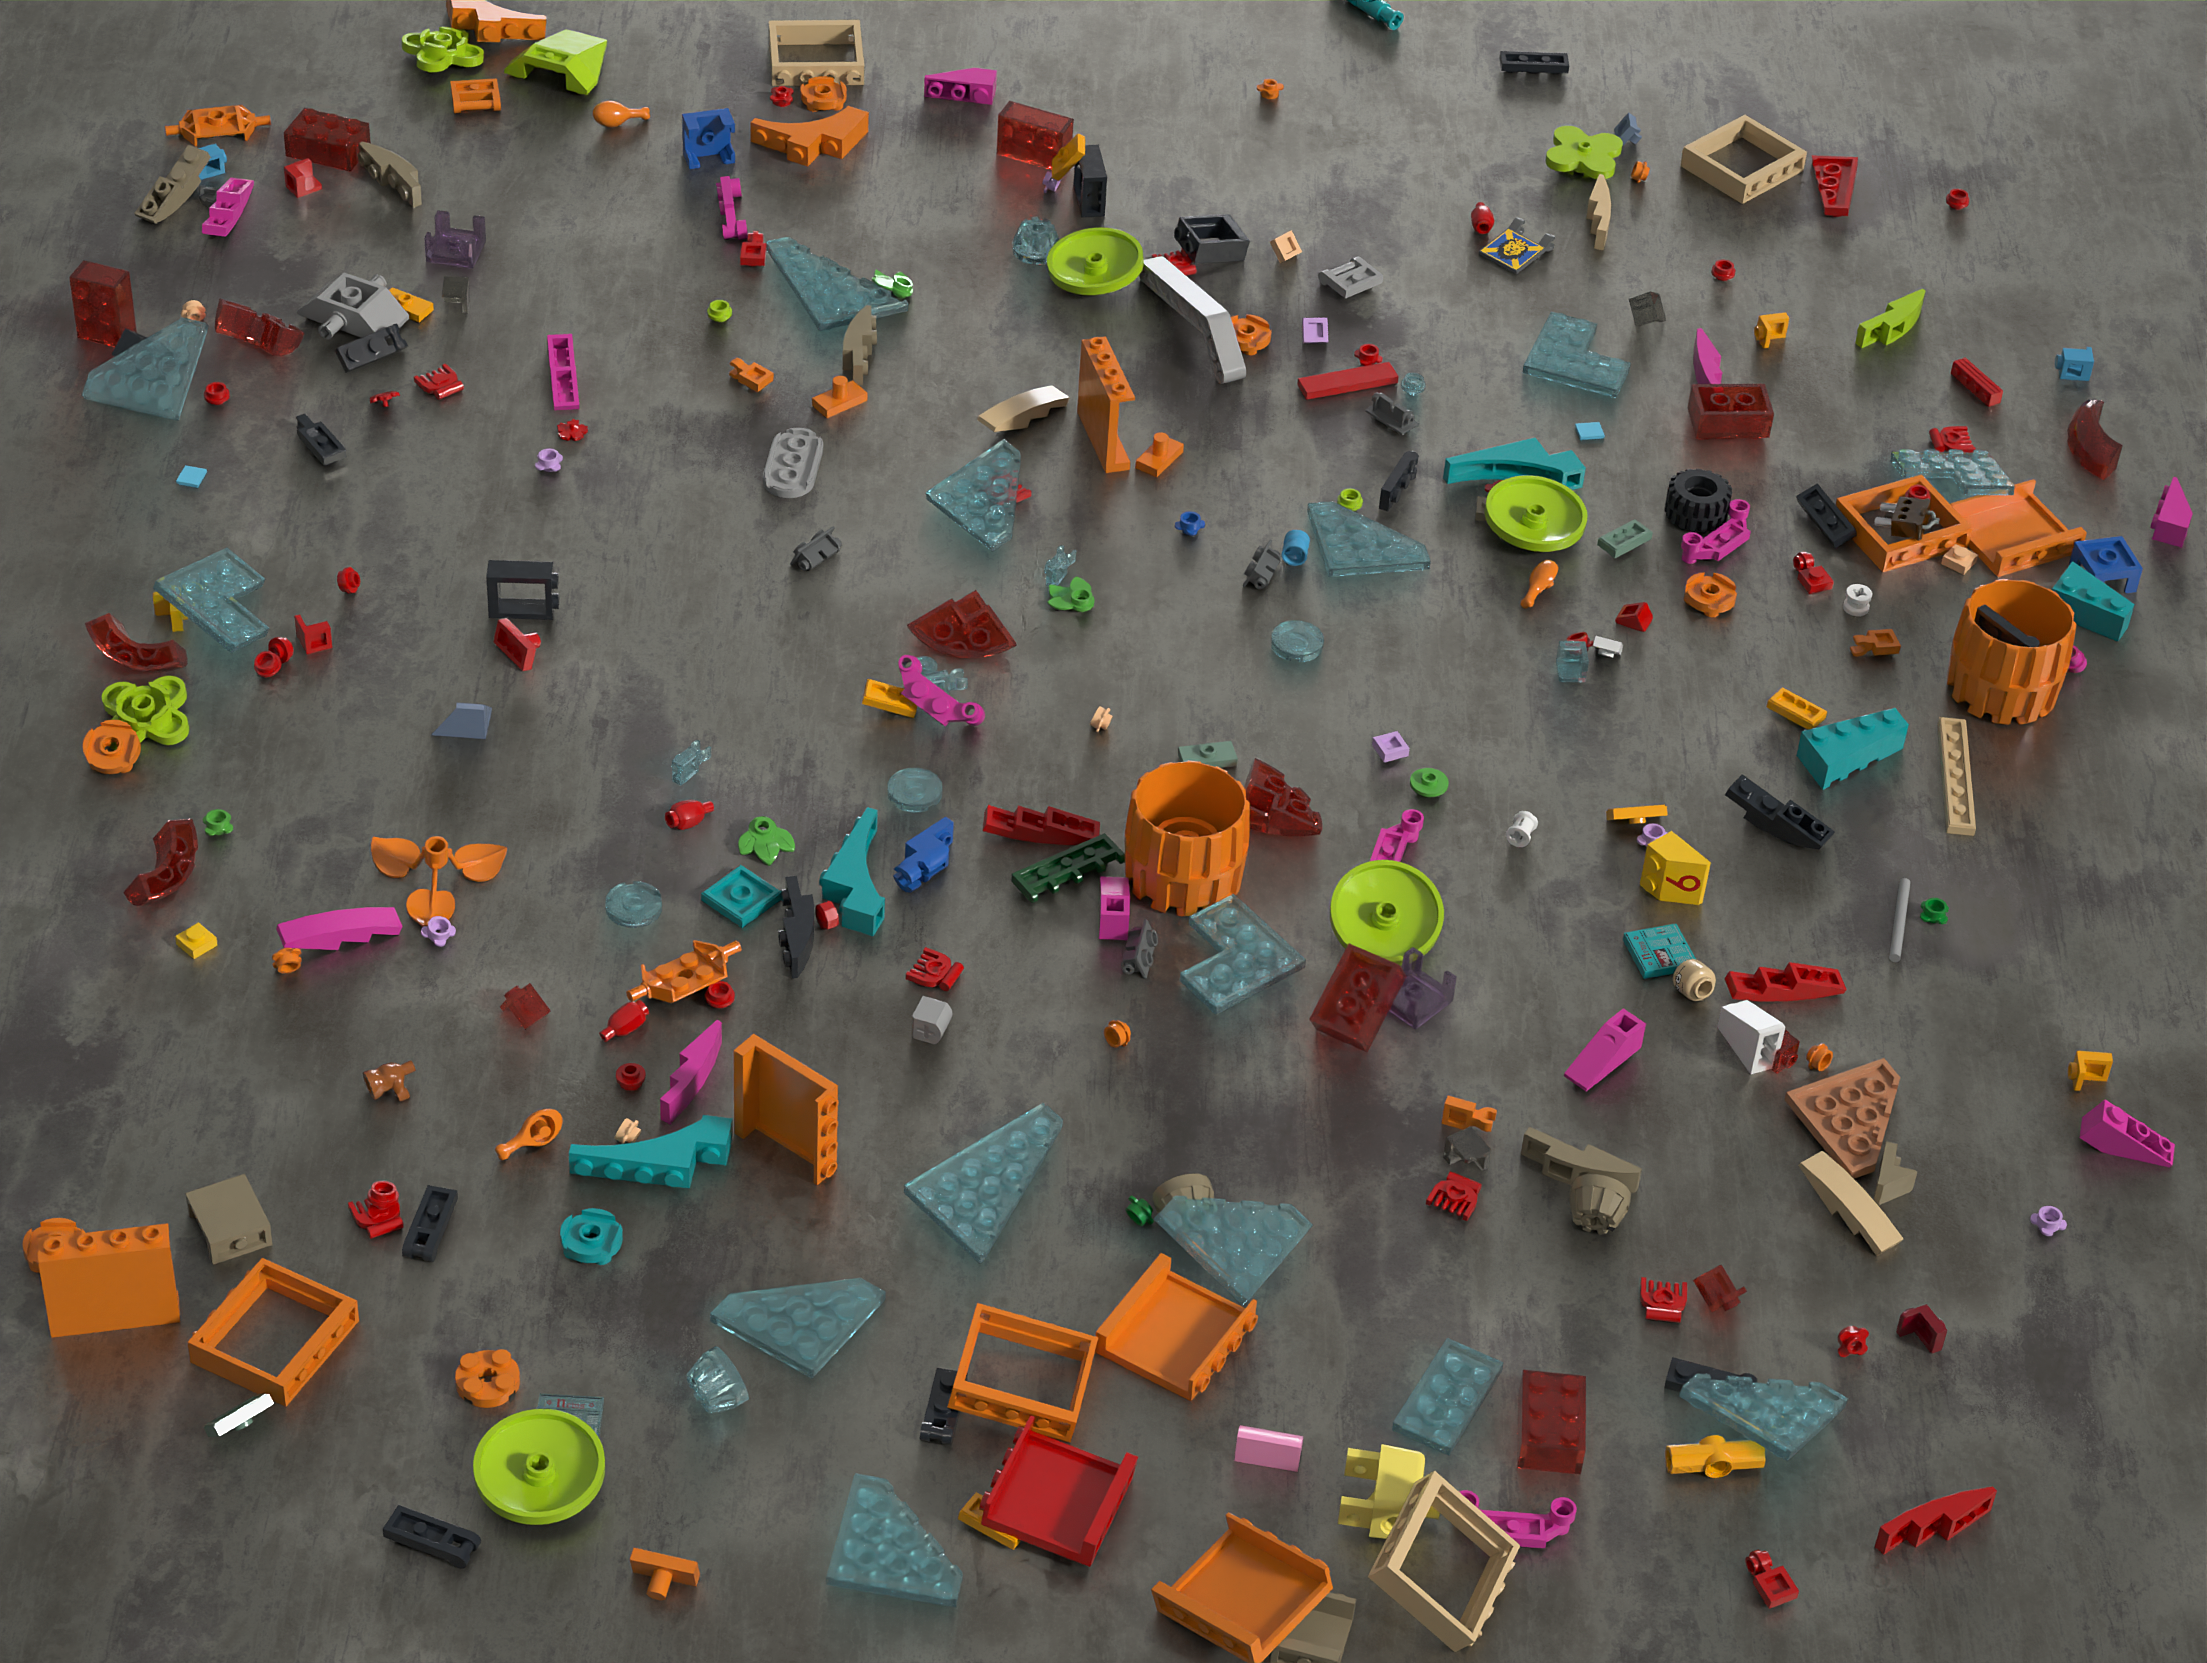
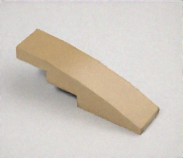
[1586,174,1611,250]
[977,386,1069,432]
[1798,1151,1903,1256]

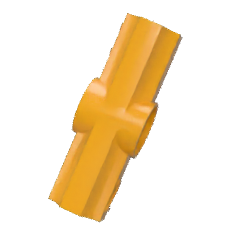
[1665,1435,1766,1478]

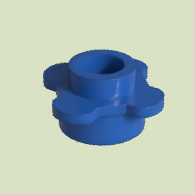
[1175,511,1205,536]

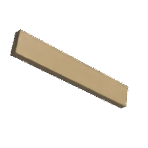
[1937,717,1976,836]

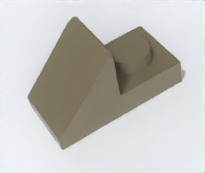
[1874,1141,1917,1205]

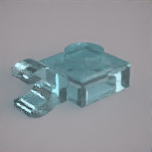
[1044,545,1077,586]
[922,668,968,695]
[672,740,711,786]

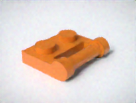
[450,78,501,114]

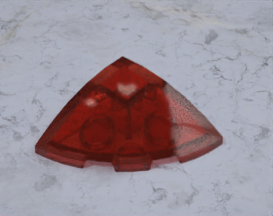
[907,590,1017,658]
[1244,758,1322,836]

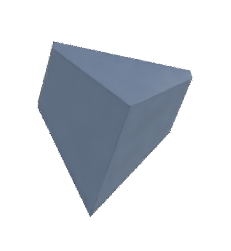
[431,703,492,739]

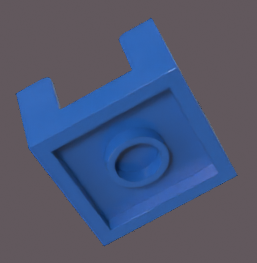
[682,108,735,169]
[2069,536,2143,593]

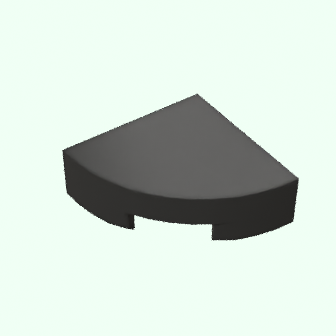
[199,186,219,208]

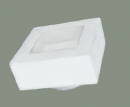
[1593,636,1623,658]

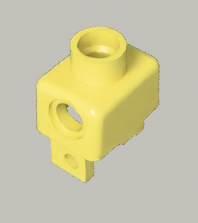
[1338,1444,1440,1539]

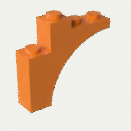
[446,0,546,42]
[751,106,869,167]

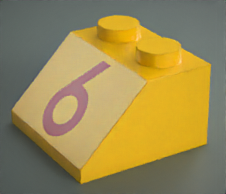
[1640,831,1711,905]

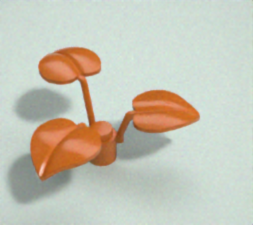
[371,836,507,927]

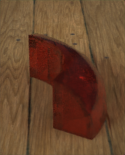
[215,299,304,356]
[2067,399,2123,480]
[85,613,188,673]
[123,819,198,906]

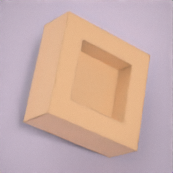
[1270,230,1302,263]
[1941,544,1978,575]

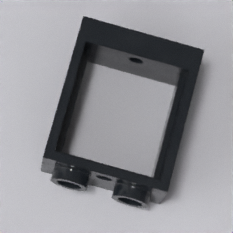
[1073,144,1107,217]
[1174,214,1250,264]
[486,560,560,620]

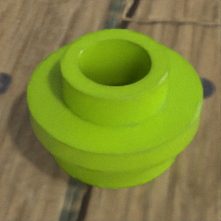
[707,300,732,322]
[1337,488,1363,512]

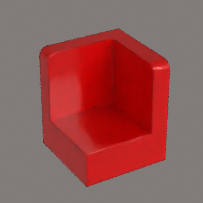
[284,158,322,198]
[294,614,332,655]

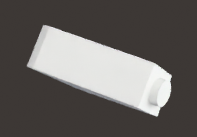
[1717,1000,1785,1074]

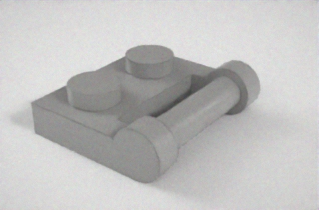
[1318,256,1383,299]

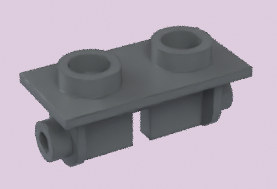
[1365,392,1419,435]
[790,526,842,571]
[1242,539,1281,589]
[1121,919,1158,979]

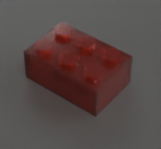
[996,101,1074,170]
[283,108,371,172]
[69,260,137,347]
[1687,384,1774,439]
[1309,943,1407,1052]
[1517,1370,1586,1475]

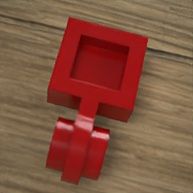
[740,230,767,266]
[1793,551,1834,594]
[1745,1549,1799,1609]

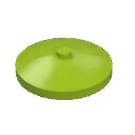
[1047,227,1144,295]
[1484,476,1588,552]
[1330,860,1444,967]
[473,1409,605,1525]

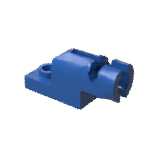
[893,817,954,893]

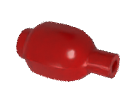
[1471,202,1495,234]
[665,799,714,830]
[599,1000,649,1042]

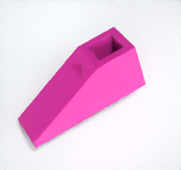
[924,68,997,105]
[2150,477,2193,548]
[1099,876,1130,940]
[1564,1008,1646,1092]
[2079,1100,2175,1167]

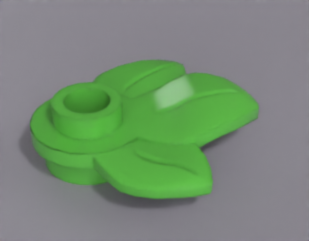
[872,269,913,298]
[1048,576,1095,612]
[738,816,795,866]

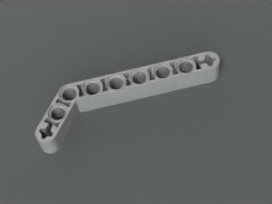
[1139,256,1246,384]

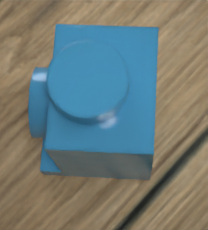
[199,144,227,180]
[2055,347,2094,381]

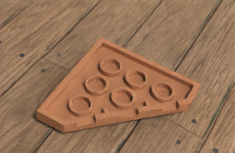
[1785,1058,1900,1179]

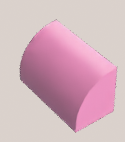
[1234,1425,1303,1472]

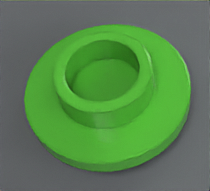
[1410,768,1449,797]

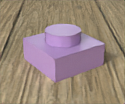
[1302,318,1328,344]
[1372,731,1409,762]

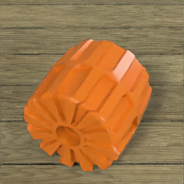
[1947,579,2076,725]
[1124,760,1250,916]

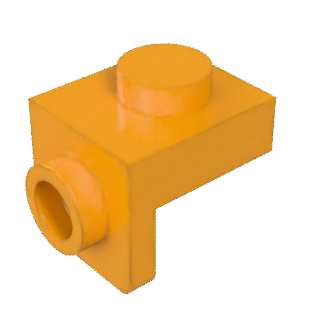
[1754,312,1789,349]
[153,590,188,632]
[2068,1051,2113,1091]

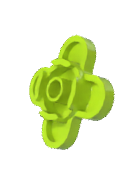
[402,27,484,72]
[1546,126,1623,179]
[102,676,189,750]

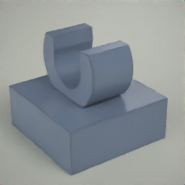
[1614,113,1642,146]

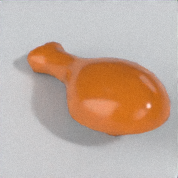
[593,101,650,128]
[1520,560,1558,609]
[495,1109,563,1160]

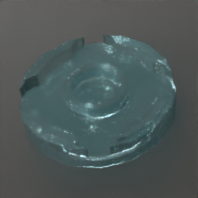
[1271,620,1324,662]
[887,768,943,812]
[605,881,662,928]

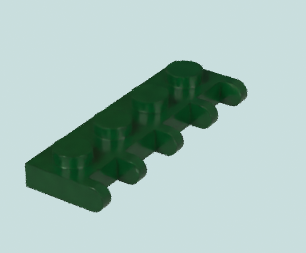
[1011,833,1125,903]

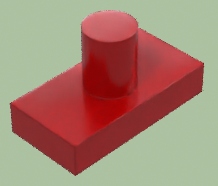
[493,618,541,671]

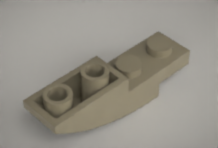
[357,142,422,208]
[134,145,211,224]
[842,305,877,385]
[1521,1127,1642,1193]

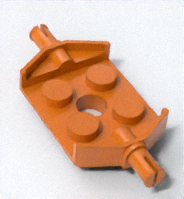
[165,105,271,146]
[626,940,742,1003]

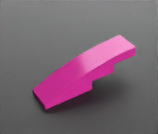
[202,178,254,237]
[1693,328,1724,410]
[276,907,402,950]
[660,1020,722,1124]

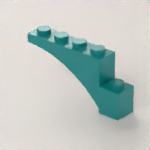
[1443,437,1586,490]
[819,807,885,936]
[569,1115,733,1188]

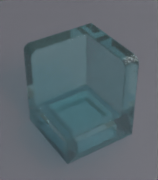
[1556,641,1589,682]

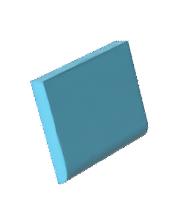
[1575,422,1605,440]
[176,465,207,488]

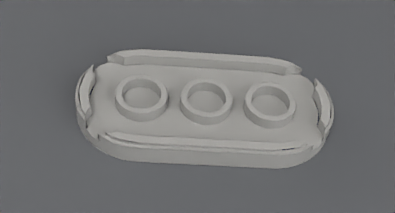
[763,428,823,498]

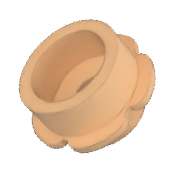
[181,300,206,323]
[1090,706,1113,732]
[615,1118,641,1144]

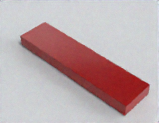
[1297,362,1399,400]

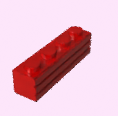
[1951,357,2003,407]

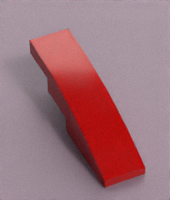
[982,805,1100,845]
[1725,962,1847,1002]
[1874,1486,1997,1555]

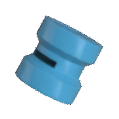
[1281,530,1310,566]

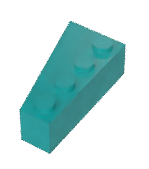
[1796,708,1909,790]

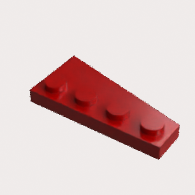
[1812,155,1858,217]

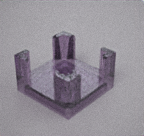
[424,210,486,268]
[1372,947,1457,1029]

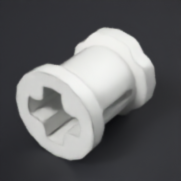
[1506,811,1538,847]

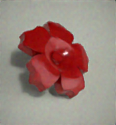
[369,391,400,407]
[557,419,588,441]

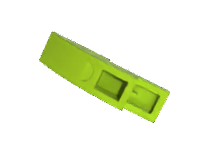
[1855,288,1926,348]

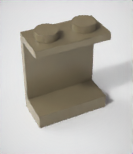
[185,1174,273,1265]
[1270,1592,1356,1663]

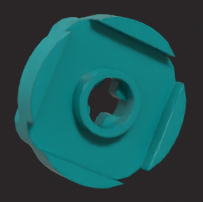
[560,1208,623,1265]

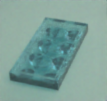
[1392,1338,1504,1456]

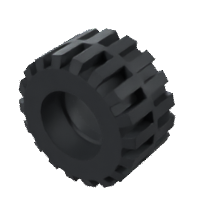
[1664,468,1732,532]

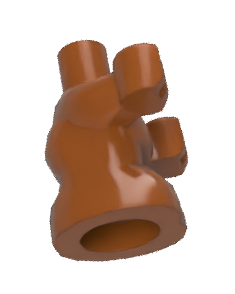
[363,1060,416,1102]

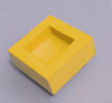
[175,922,218,959]

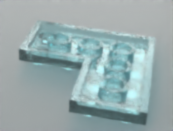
[1522,311,1631,398]
[1890,449,2015,495]
[153,548,269,653]
[1180,894,1306,1015]

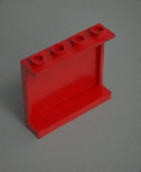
[979,1415,1138,1567]

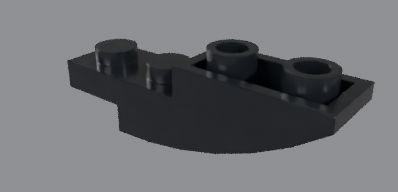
[1725,774,1835,850]
[778,876,814,979]

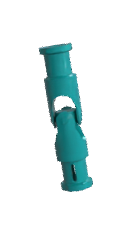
[1347,0,1404,30]

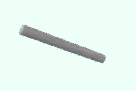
[1889,878,1910,962]

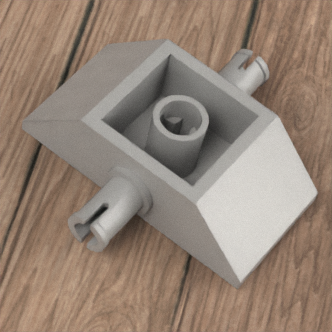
[297,272,409,340]

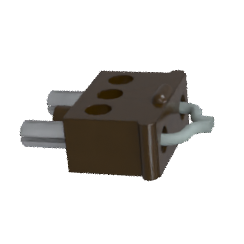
[1875,497,1940,541]

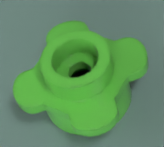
[203,809,233,836]

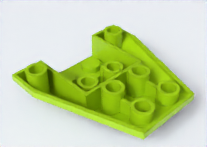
[504,29,607,95]

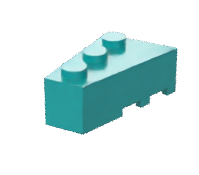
[2052,561,2135,642]

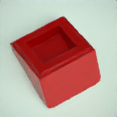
[1615,602,1653,632]

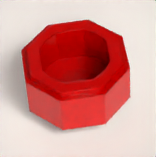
[815,901,839,930]

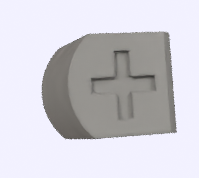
[912,996,953,1044]

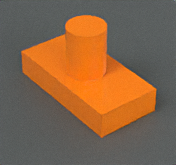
[812,376,868,418]
[1135,432,1184,477]
[630,1547,700,1600]

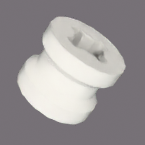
[1843,584,1872,616]

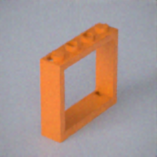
[1835,474,1973,572]
[188,1258,359,1407]
[947,1303,1099,1442]

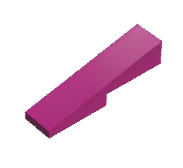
[547,334,579,410]

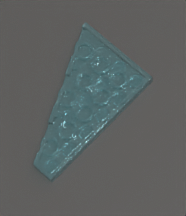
[766,236,908,331]
[904,1102,1063,1264]

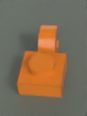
[729,358,774,392]
[1850,629,1901,657]
[1441,1096,1497,1132]

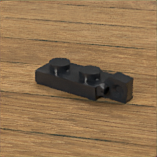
[296,413,347,466]

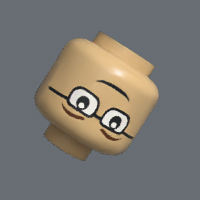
[1673,959,1716,1001]

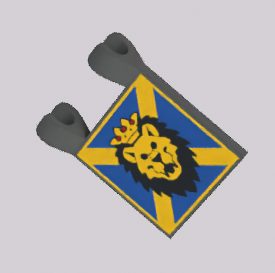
[1479,217,1555,275]

